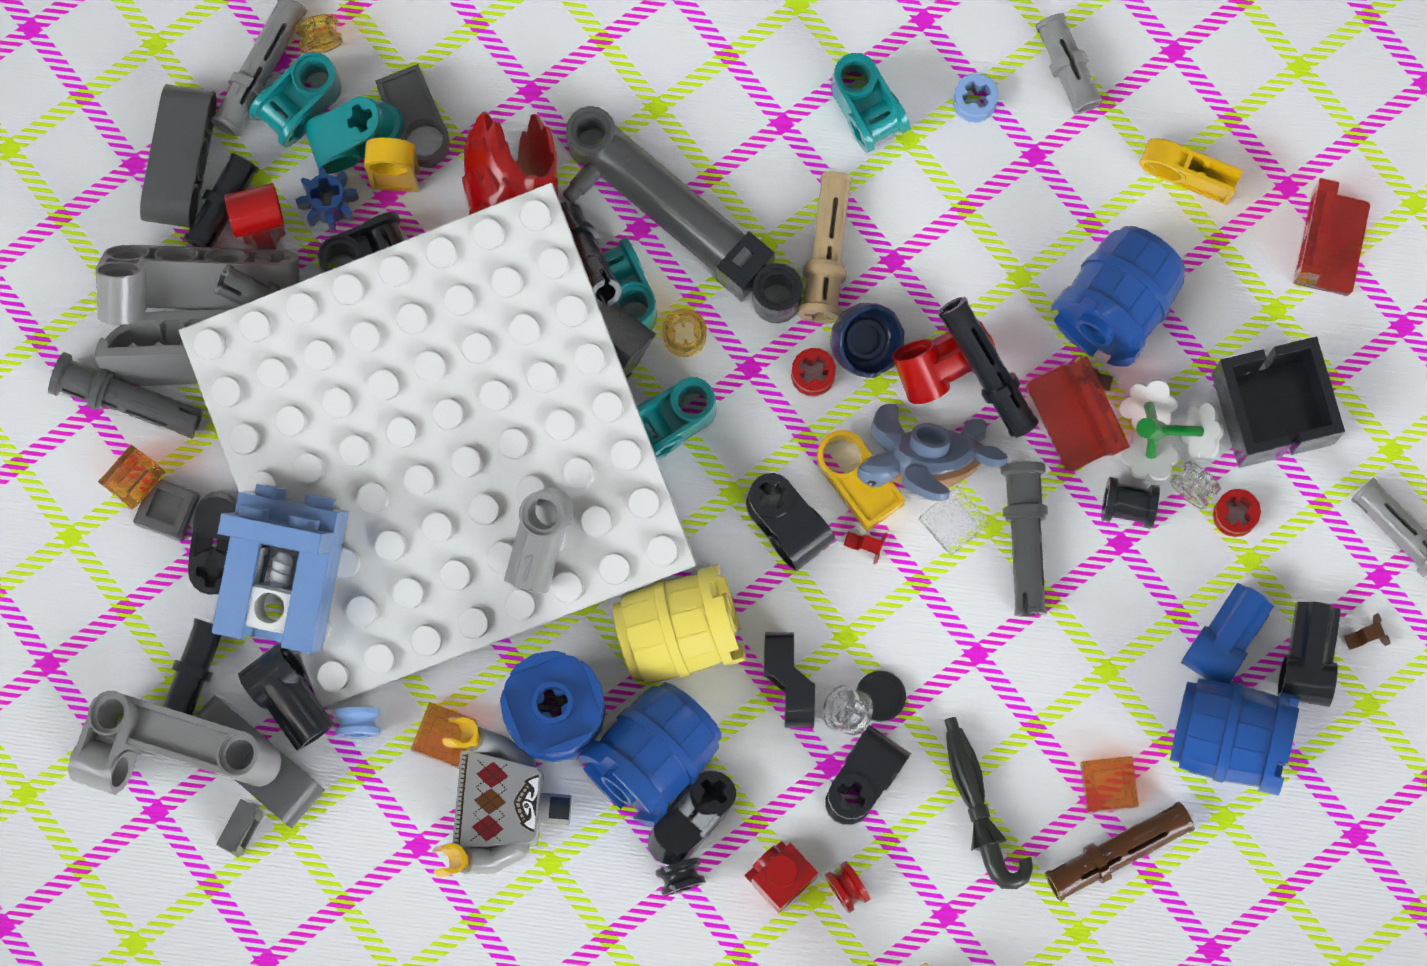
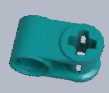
[249,52,342,147]
[831,53,911,153]
[304,96,404,174]
[603,237,657,330]
[637,377,717,461]

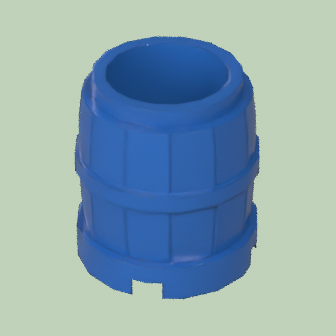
[1051,226,1185,367]
[500,650,606,762]
[1169,678,1301,796]
[578,682,722,827]

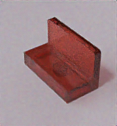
[1293,178,1370,296]
[1026,356,1130,471]

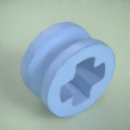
[953,73,999,123]
[335,707,380,738]

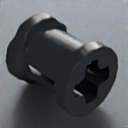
[1101,477,1160,529]

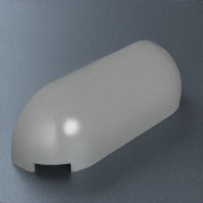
[95,309,231,386]

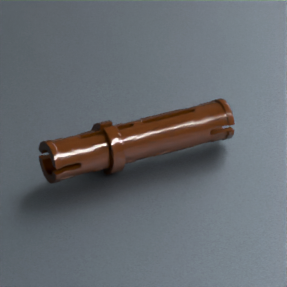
[1045,801,1195,902]

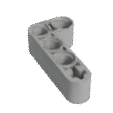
[95,245,299,325]

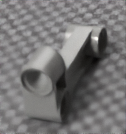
[68,690,281,795]

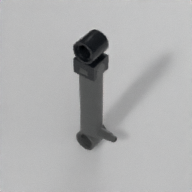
[563,106,803,324]

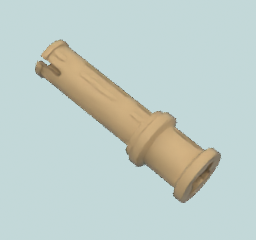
[798,171,852,324]

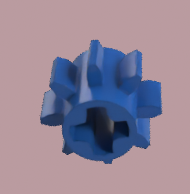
[295,166,359,232]

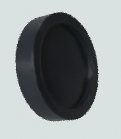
[855,671,906,722]

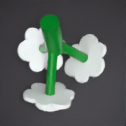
[1119,379,1224,481]

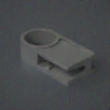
[375,64,450,168]

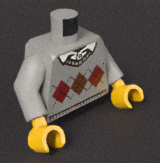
[432,717,572,878]

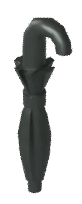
[944,717,1033,890]

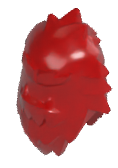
[462,111,559,215]

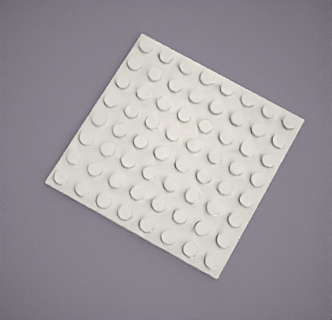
[178,183,697,707]

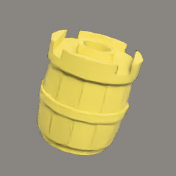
[613,564,746,684]

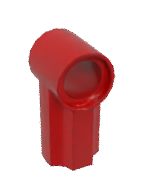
[224,183,286,250]
[892,320,997,404]

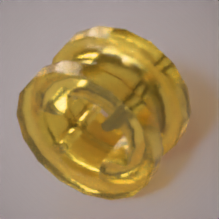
[295,14,343,54]
[662,308,707,357]

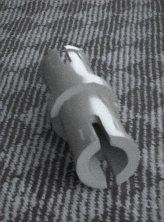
[1036,13,1103,114]

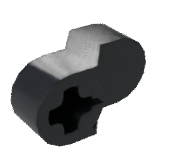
[188,491,237,595]
[764,632,815,728]
[647,770,736,865]

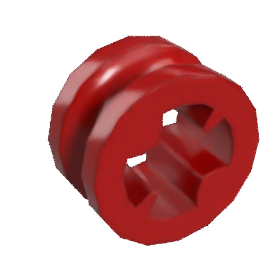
[791,348,836,397]
[1212,489,1261,538]
[824,861,871,913]

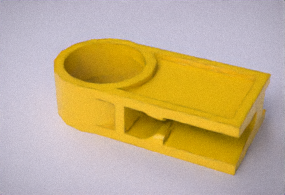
[364,138,420,192]
[1139,138,1244,205]
[817,430,906,532]

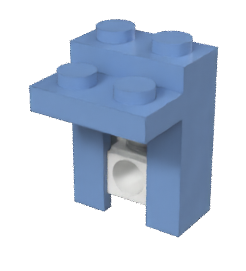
[212,483,349,654]

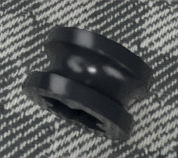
[655,858,706,896]

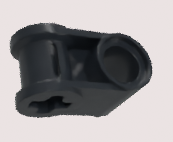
[318,212,405,274]
[746,473,836,571]
[825,725,912,825]

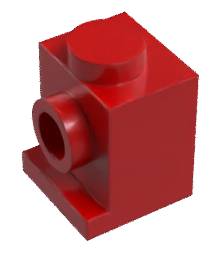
[744,841,819,914]

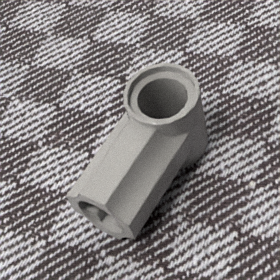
[504,487,574,593]

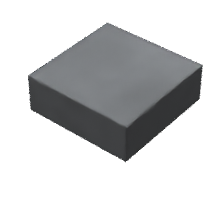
[133,476,200,542]
[216,799,263,858]

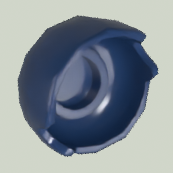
[830,302,905,378]

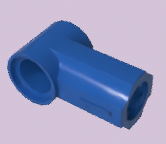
[1181,583,1274,683]

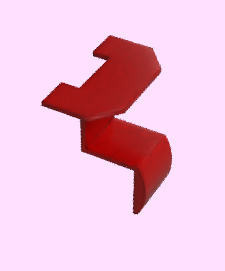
[843,531,888,564]

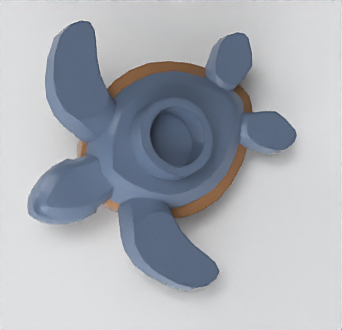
[857,404,1008,501]

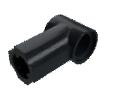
[1277,601,1341,707]
[238,642,335,751]

